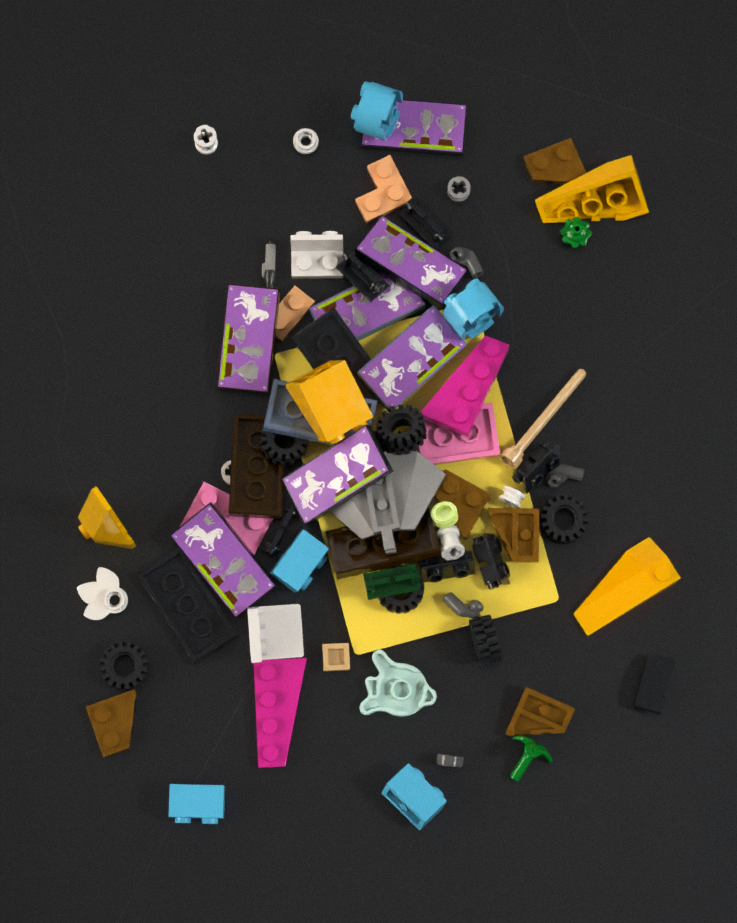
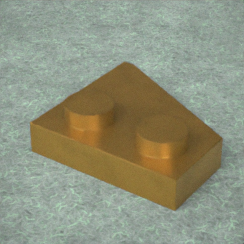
[523,138,586,185]
[434,469,491,540]
[488,508,539,563]
[505,686,575,736]
[86,689,136,758]

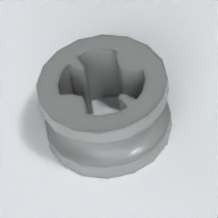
[447,176,471,202]

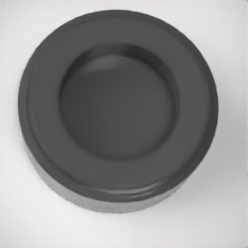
[436,754,464,768]

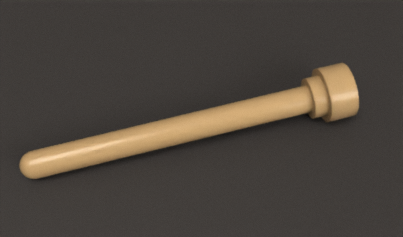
[500,369,586,469]

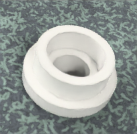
[293,128,319,154]

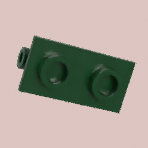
[363,564,421,600]

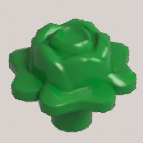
[560,217,592,248]

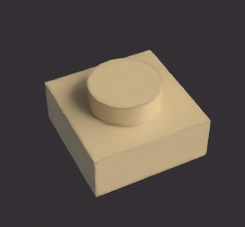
[322,643,350,672]

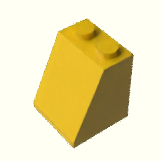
[285,360,373,444]

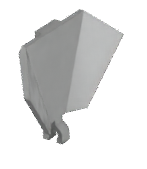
[330,449,446,554]

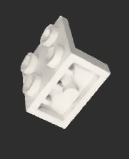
[290,231,343,279]
[247,604,304,663]

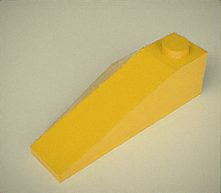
[535,155,649,223]
[78,486,136,549]
[574,537,681,636]

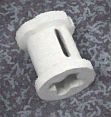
[194,125,218,155]
[436,526,465,561]

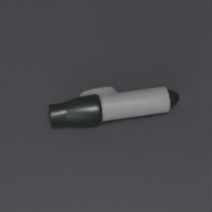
[262,240,276,288]

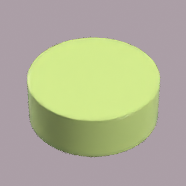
[431,501,459,529]

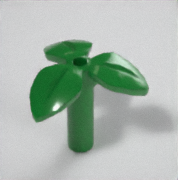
[510,735,553,782]

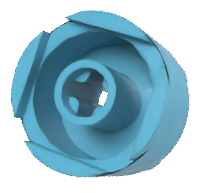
[351,81,403,141]
[443,278,504,340]

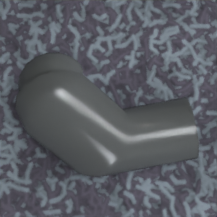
[450,247,484,279]
[546,464,584,488]
[443,592,484,618]

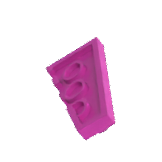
[420,336,509,437]
[254,658,307,768]

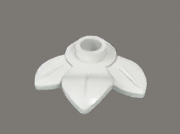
[77,567,128,620]

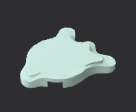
[359,649,437,717]

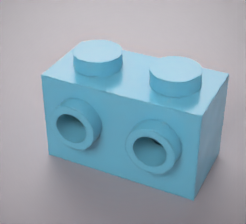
[269,529,329,593]
[381,763,447,831]
[168,784,225,824]

